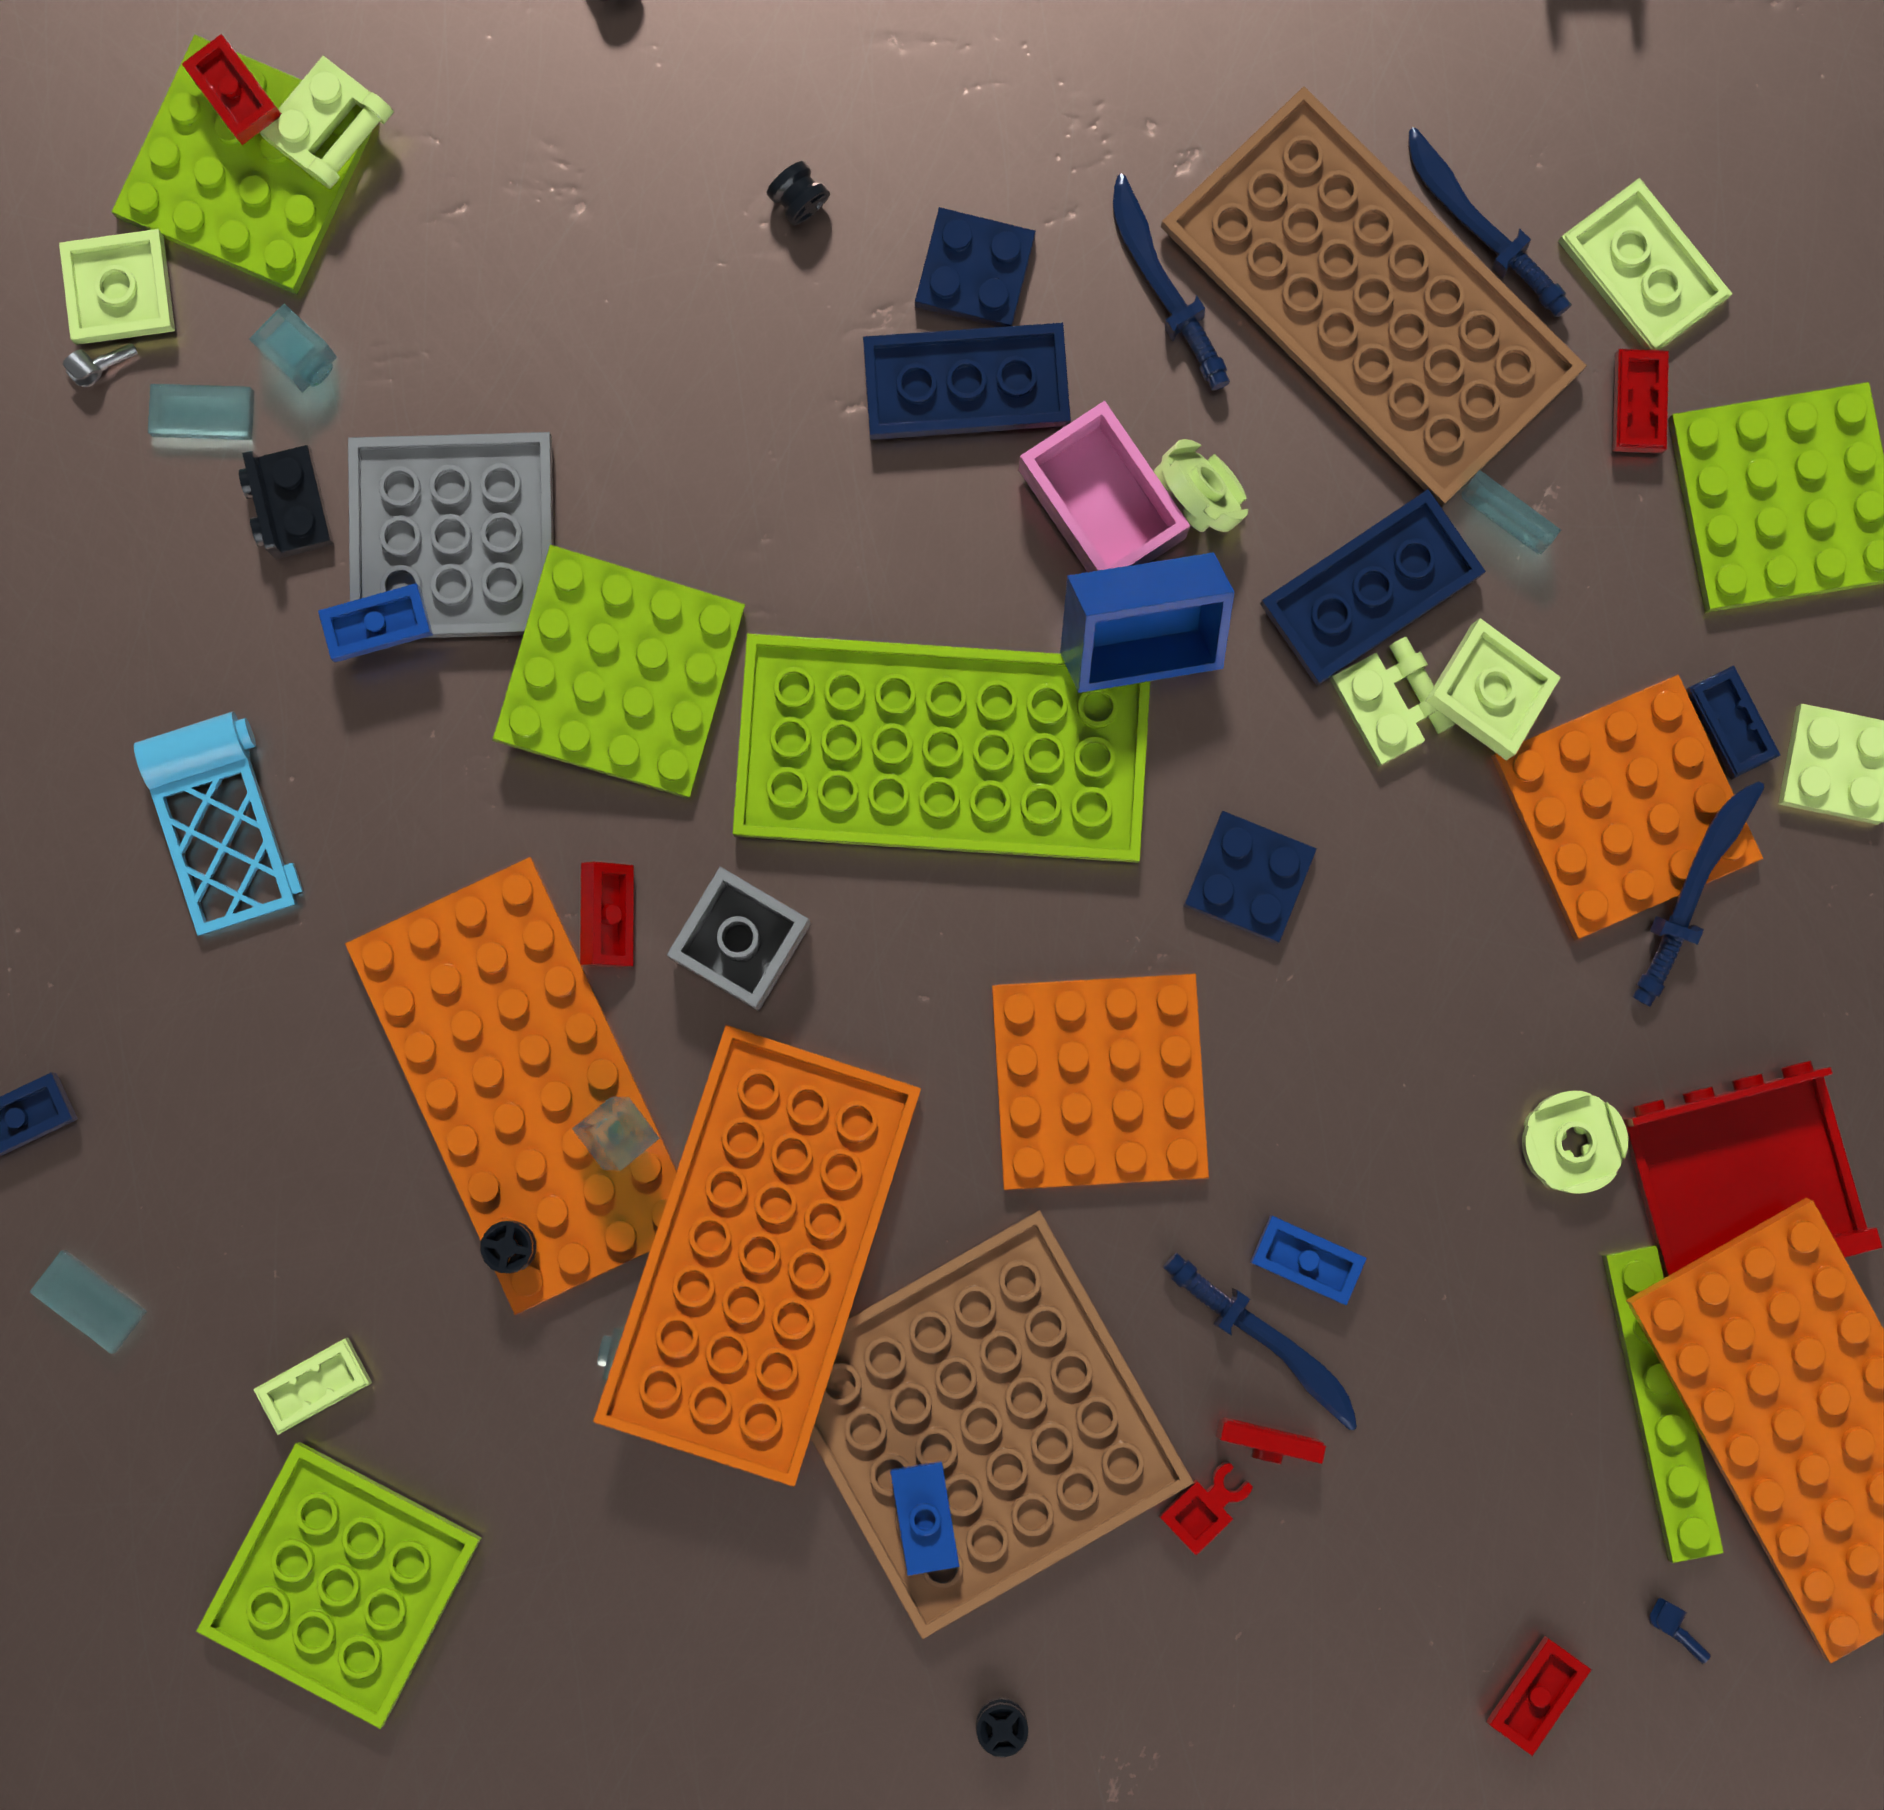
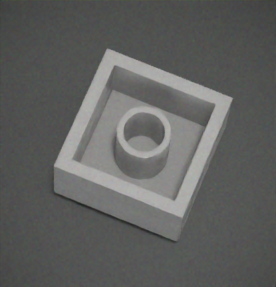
[667,867,811,1011]

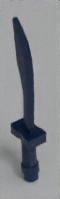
[1409,127,1572,317]
[1113,173,1230,391]
[1633,781,1764,1007]
[1163,1253,1357,1430]

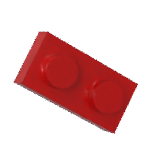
[182,34,282,145]
[580,861,634,968]
[1486,1636,1592,1756]

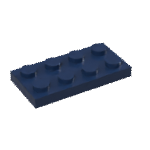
[863,323,1071,440]
[1260,489,1486,686]

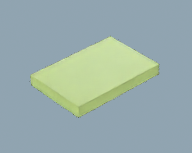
[1558,178,1732,350]

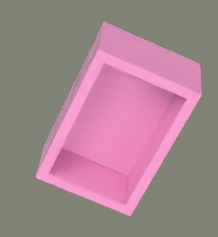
[1018,401,1190,572]

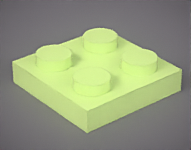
[59,229,175,345]
[1425,618,1561,760]
[1778,703,1884,825]

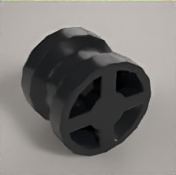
[766,161,830,225]
[481,1221,537,1273]
[976,1697,1029,1758]

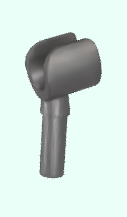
[63,343,138,387]

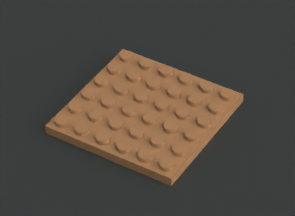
[810,1210,1194,1640]

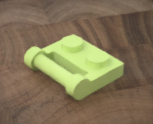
[260,56,394,189]

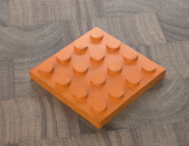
[1491,674,1763,941]
[992,974,1209,1190]

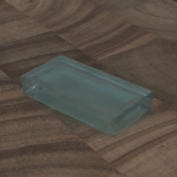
[148,384,254,440]
[1461,470,1561,554]
[30,1250,147,1354]

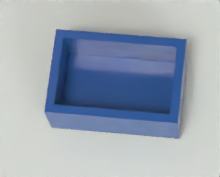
[1060,552,1235,693]

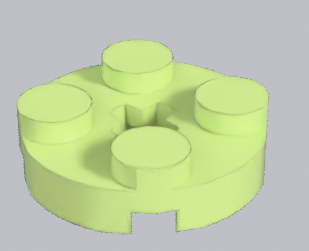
[1154,439,1248,532]
[1522,1091,1628,1194]

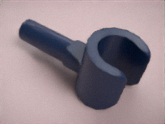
[1649,1598,1711,1664]

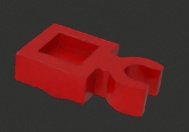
[1158,1461,1253,1555]

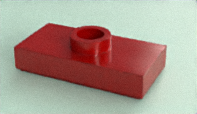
[1613,349,1669,453]
[1216,1417,1326,1464]

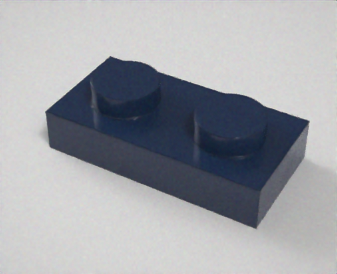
[0,1072,78,1156]

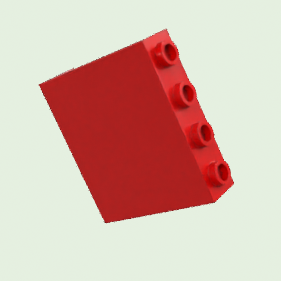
[1623,1060,1883,1278]

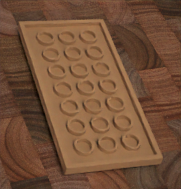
[1161,86,1587,507]

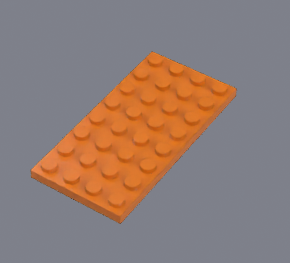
[345,857,677,1315]
[593,1025,921,1487]
[1626,1198,1884,1664]

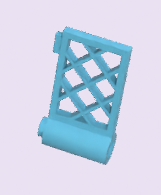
[134,711,304,936]

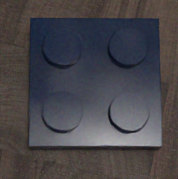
[915,207,1036,327]
[1183,810,1317,944]

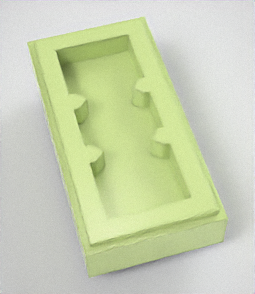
[253,1338,372,1435]

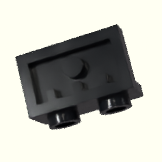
[238,445,334,559]

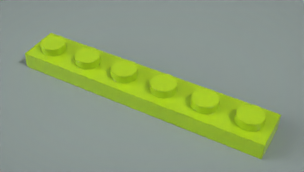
[1602,1245,1724,1563]

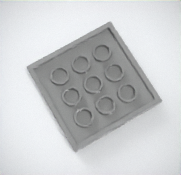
[348,432,554,638]

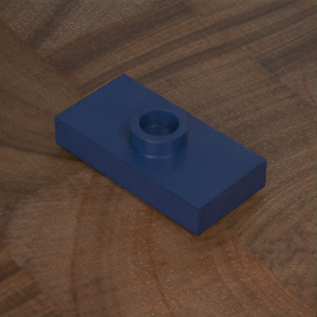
[1686,665,1781,780]

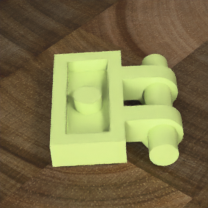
[1330,636,1456,767]

